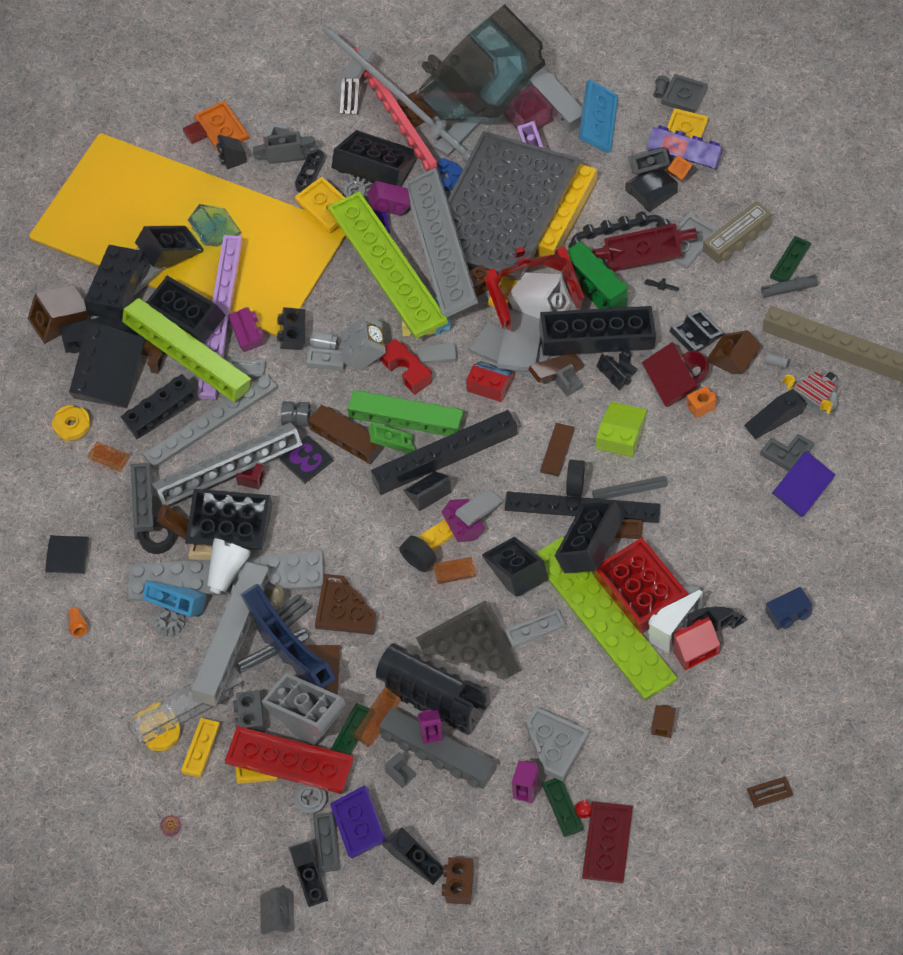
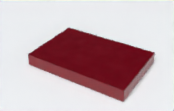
[642,342,698,407]

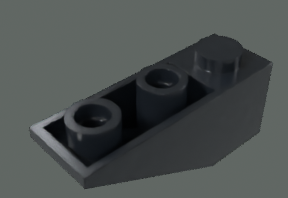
[382,827,444,885]
[288,840,328,907]

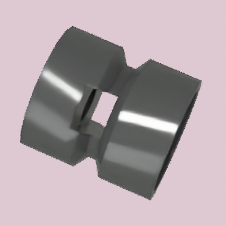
[281,401,311,427]

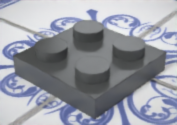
[661,74,708,113]

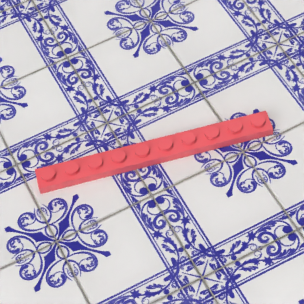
[354,46,438,171]

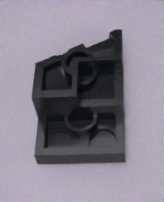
[687,607,748,632]

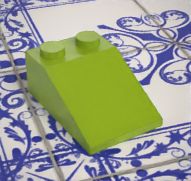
[596,401,647,457]

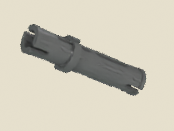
[761,274,818,298]

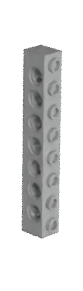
[151,422,302,505]

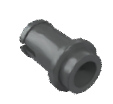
[653,75,669,99]

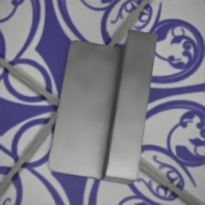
[260,887,293,934]

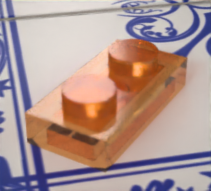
[87,441,130,472]
[433,557,476,585]

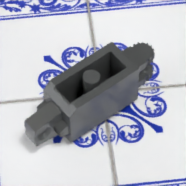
[253,131,318,164]

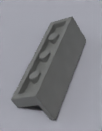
[130,463,154,540]

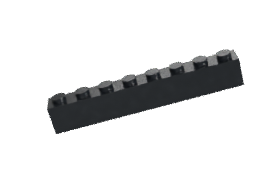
[371,410,517,495]

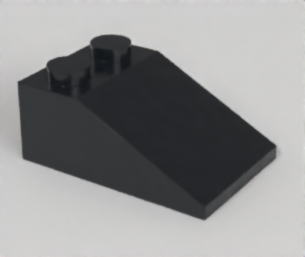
[135,226,204,267]
[482,537,549,597]

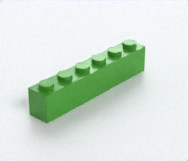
[347,390,464,436]

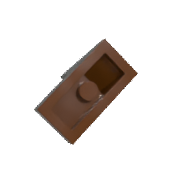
[142,341,165,374]

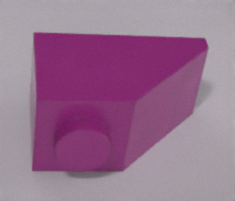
[418,710,443,744]

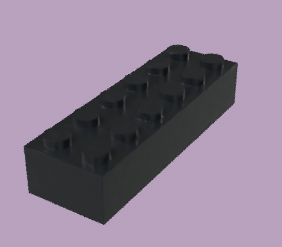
[539,306,656,356]

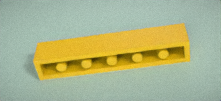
[537,164,597,257]

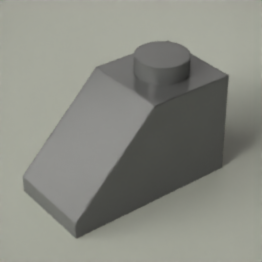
[628,147,670,174]

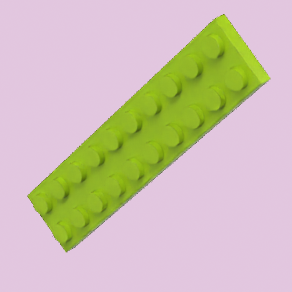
[328,191,448,339]
[535,536,677,701]

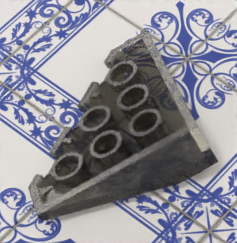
[416,601,522,680]

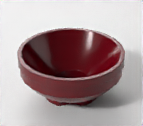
[682,351,709,383]

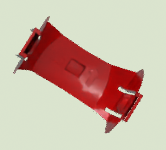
[484,247,584,331]

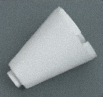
[207,538,251,595]

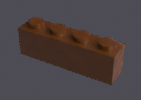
[308,404,384,465]

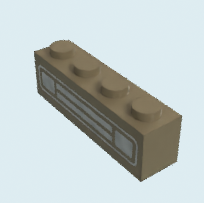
[703,201,772,264]

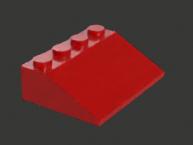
[594,537,688,634]

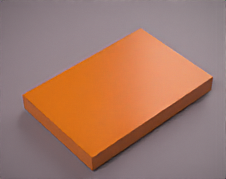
[193,100,250,153]

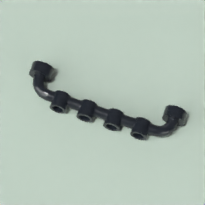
[568,212,671,248]

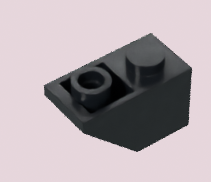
[216,135,247,170]

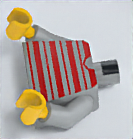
[781,372,838,417]

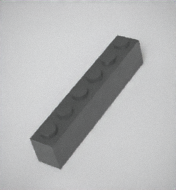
[379,707,496,789]

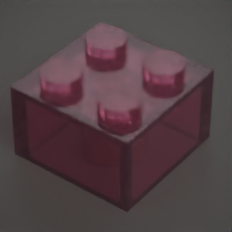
[503,85,553,130]

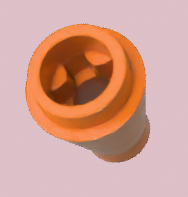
[68,607,88,637]

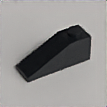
[744,389,804,439]

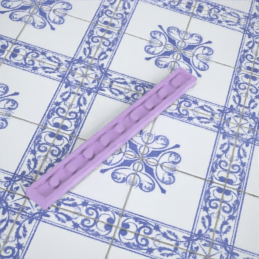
[197,235,243,400]

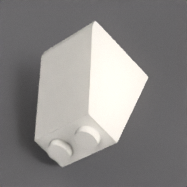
[507,272,573,319]

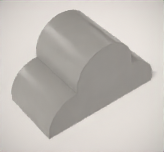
[261,672,345,745]

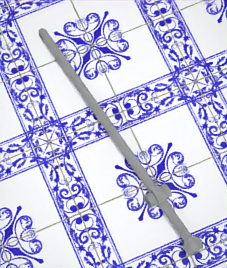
[323,27,472,163]

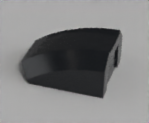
[625,169,678,212]

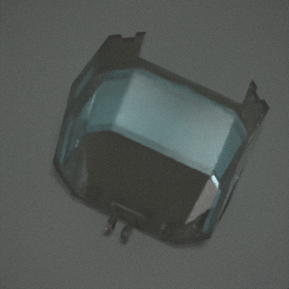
[416,4,546,122]

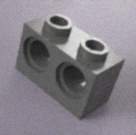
[233,690,265,733]

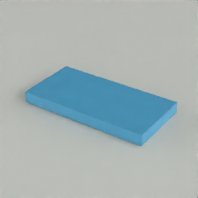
[579,80,618,153]

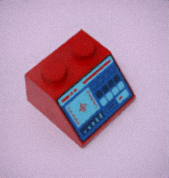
[466,361,515,402]

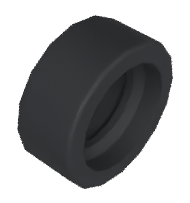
[566,459,585,497]
[138,516,176,554]
[399,535,437,572]

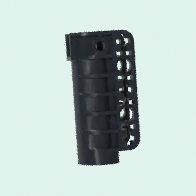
[376,643,490,735]

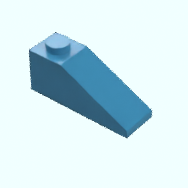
[142,580,207,617]

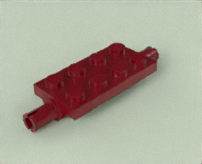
[592,223,698,272]

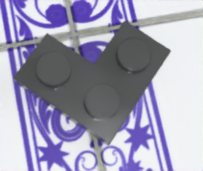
[760,434,814,471]

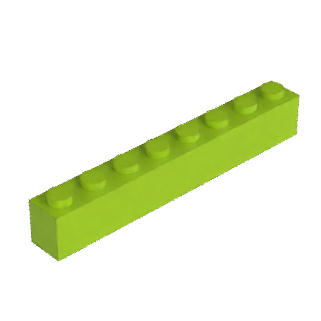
[122,298,251,402]

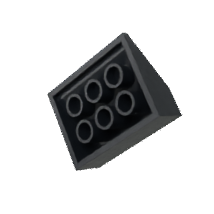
[331,130,417,186]
[69,322,145,408]
[185,489,273,550]

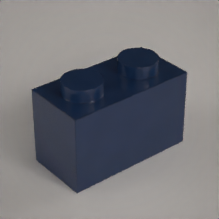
[765,587,813,630]

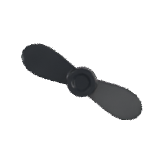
[645,278,679,291]

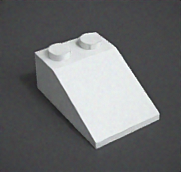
[648,590,703,653]

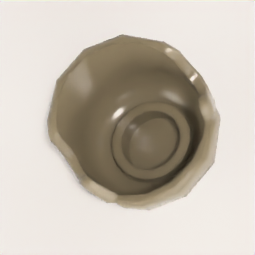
[264,584,285,611]

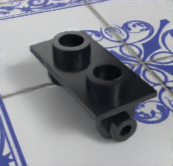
[596,353,632,391]

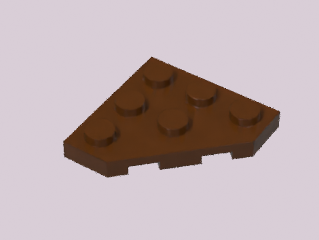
[315,574,377,635]

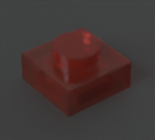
[183,121,207,144]

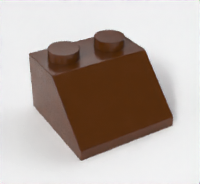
[706,330,761,374]

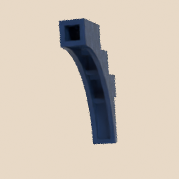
[240,584,336,688]

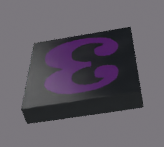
[279,436,333,484]

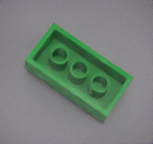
[567,241,628,309]

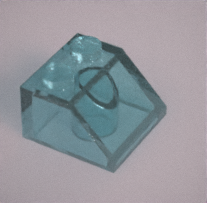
[188,204,242,246]

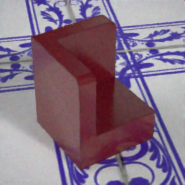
[236,463,265,490]

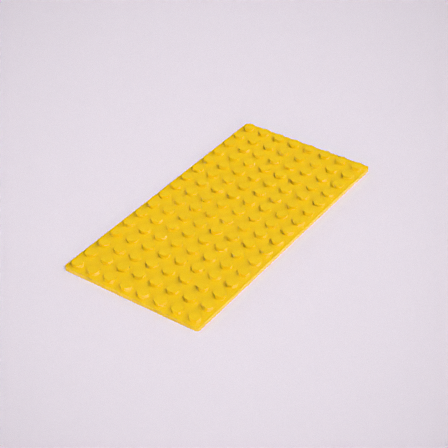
[29,133,346,336]

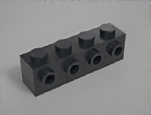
[121,374,199,440]

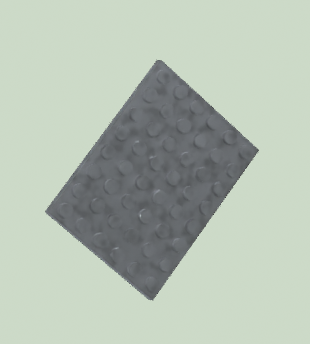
[422,131,581,281]

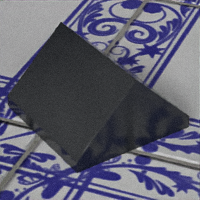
[403,471,451,511]

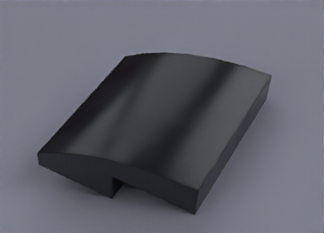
[669,309,724,352]
[45,535,89,574]

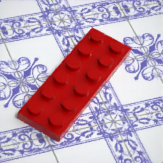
[225,726,354,794]

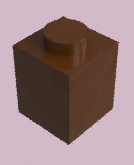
[651,705,676,738]

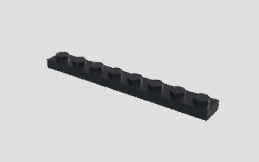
[505,491,660,523]

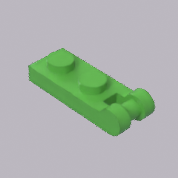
[368,422,415,455]

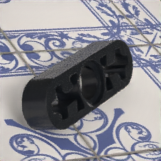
[295,149,325,193]

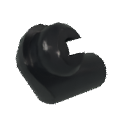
[618,349,637,376]

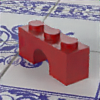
[379,338,432,395]

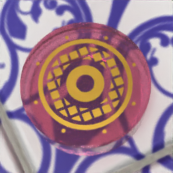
[160,815,181,837]

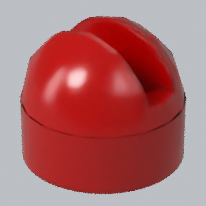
[574,800,592,819]

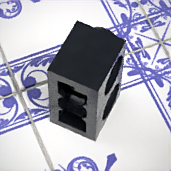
[277,307,305,350]

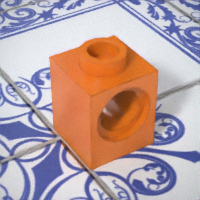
[666,155,692,181]
[686,386,717,418]

